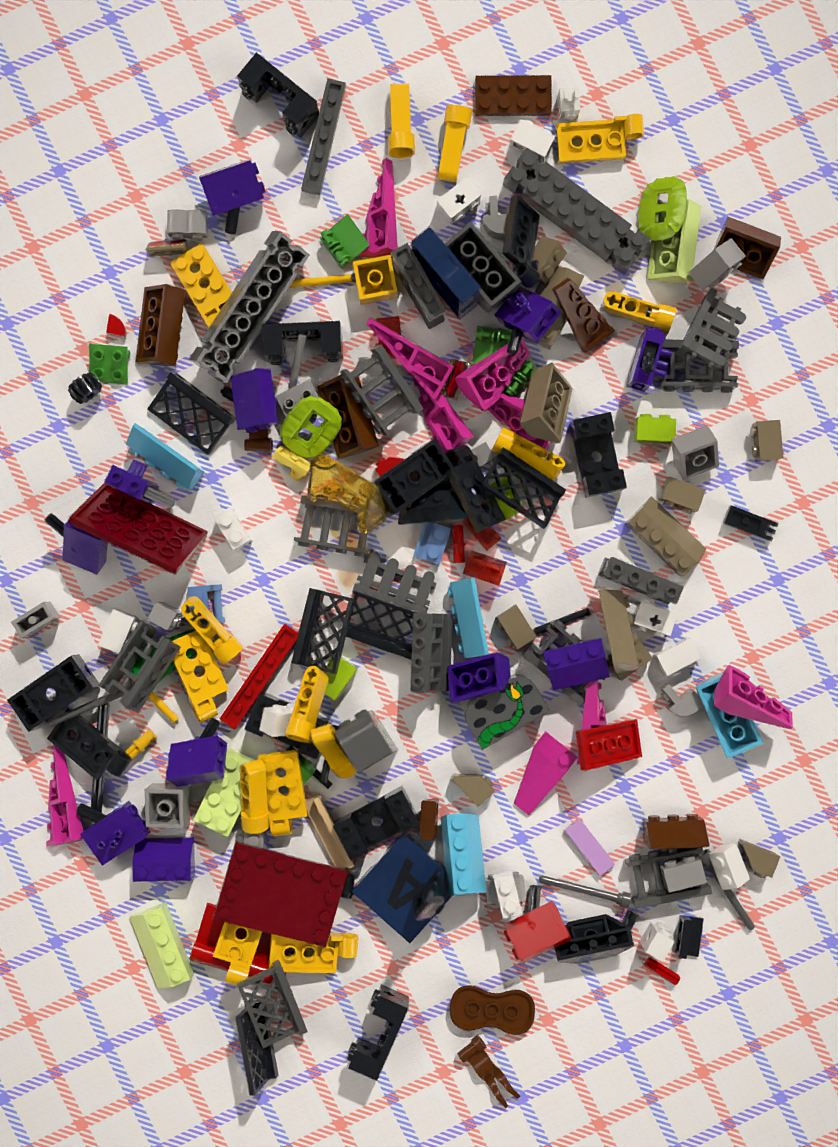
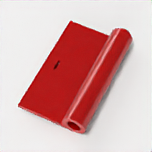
[189,902,290,986]

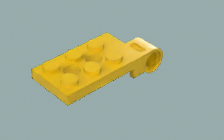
[556,114,644,164]
[170,243,232,327]
[172,631,229,724]
[258,750,308,836]
[213,922,262,986]
[268,933,359,973]

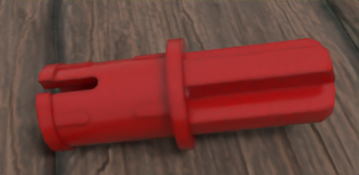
[451,525,466,563]

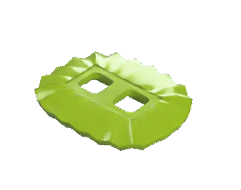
[637,176,687,241]
[280,396,342,458]

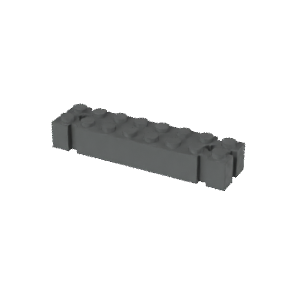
[503,148,651,275]
[189,231,310,383]

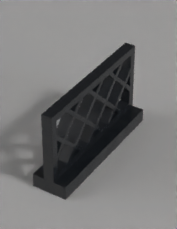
[147,372,236,455]
[480,447,566,529]
[291,588,355,674]
[346,590,421,660]
[235,1000,279,1096]

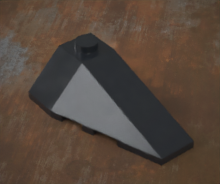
[413,868,445,920]

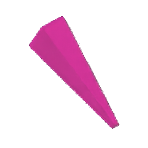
[358,158,398,258]
[366,318,454,400]
[413,380,474,454]
[46,745,83,847]

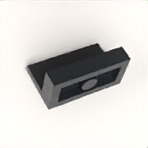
[675,915,704,959]

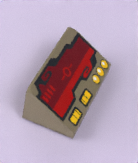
[146,239,188,257]
[440,359,470,401]

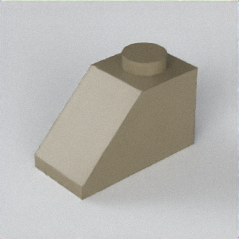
[451,774,495,807]
[738,839,781,879]

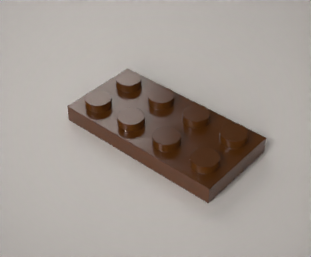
[475,75,552,116]

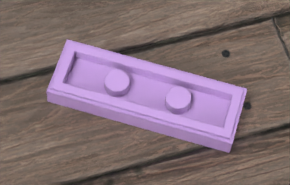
[564,818,615,876]

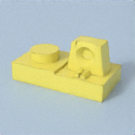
[272,445,314,481]

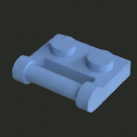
[187,584,225,625]

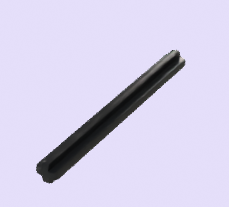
[91,703,110,813]

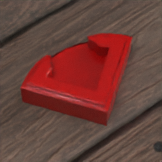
[106,314,127,337]

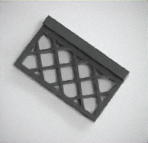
[237,960,308,1048]

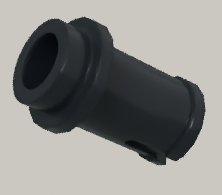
[341,873,356,899]
[622,910,639,934]

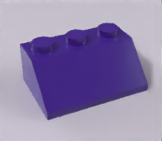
[543,638,610,691]
[447,652,511,704]
[132,837,195,882]

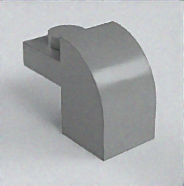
[482,196,508,239]
[660,683,704,716]

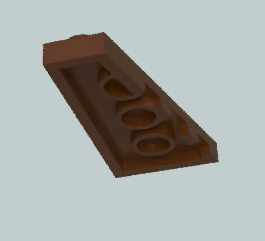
[552,278,615,353]

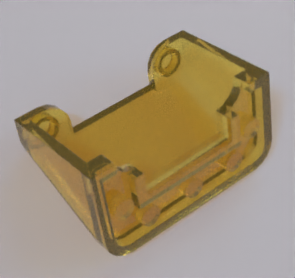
[307,454,387,535]

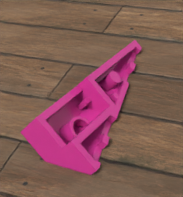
[577,680,607,764]

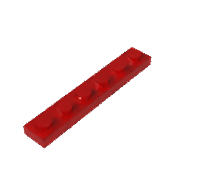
[219,624,298,729]

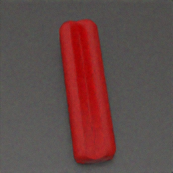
[644,957,681,985]

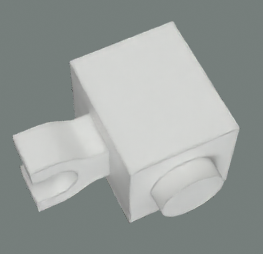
[558,87,580,120]

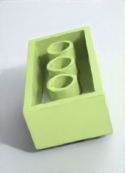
[193,748,255,837]

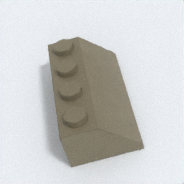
[522,266,584,350]
[520,363,573,443]
[625,496,706,576]
[598,589,642,673]

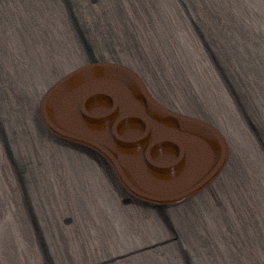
[450,985,535,1035]

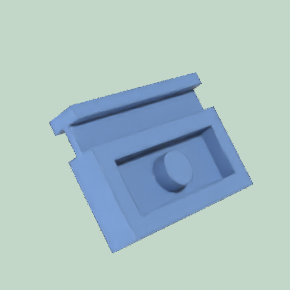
[413,522,451,565]

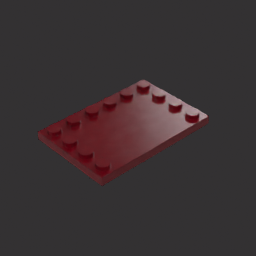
[68,483,208,575]
[213,841,348,947]

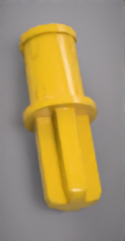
[125,729,157,759]

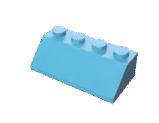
[126,423,204,490]
[448,578,489,658]
[696,672,763,759]
[441,813,487,896]

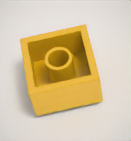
[353,255,398,305]

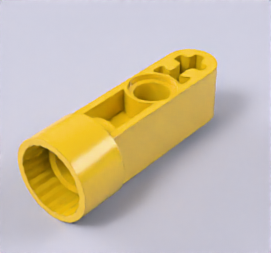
[388,83,415,159]
[438,105,473,183]
[602,291,677,334]
[491,427,565,481]
[181,596,243,664]
[285,666,328,743]
[311,724,357,779]
[240,759,269,834]

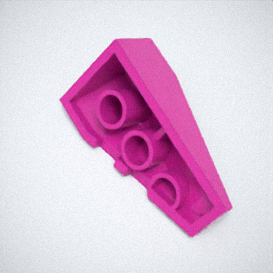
[454,338,530,411]

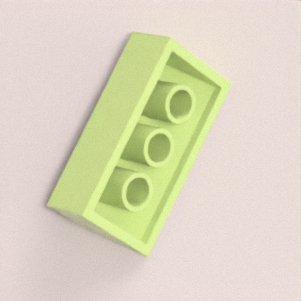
[647,199,702,283]
[130,902,194,988]

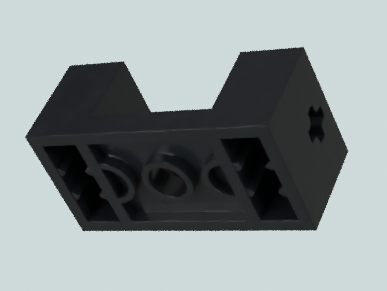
[237,52,319,138]
[262,321,343,365]
[569,412,627,498]
[366,438,454,517]
[7,654,99,732]
[244,691,333,760]
[333,786,420,861]
[347,984,409,1081]

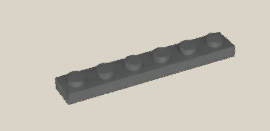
[301,78,346,196]

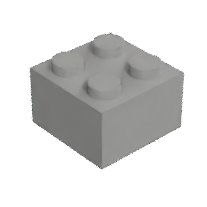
[688,238,746,291]
[671,425,719,480]
[145,783,190,828]

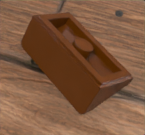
[420,798,439,840]

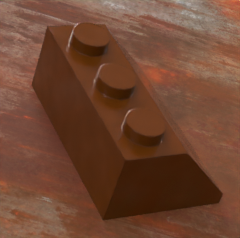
[713,217,781,279]
[643,814,710,849]

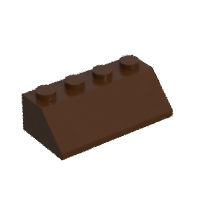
[135,284,185,366]
[317,375,379,459]

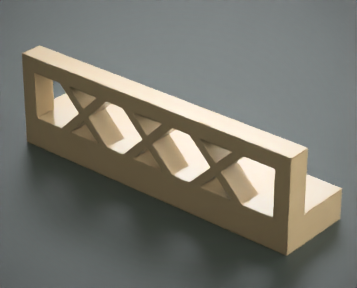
[306,794,355,869]

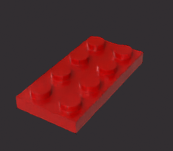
[575,719,642,771]

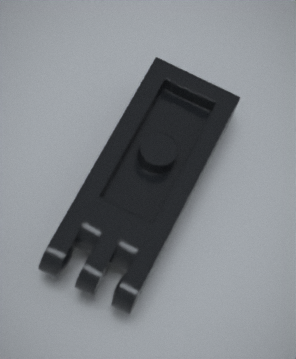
[723,505,779,542]

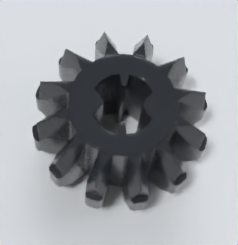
[68,372,102,404]

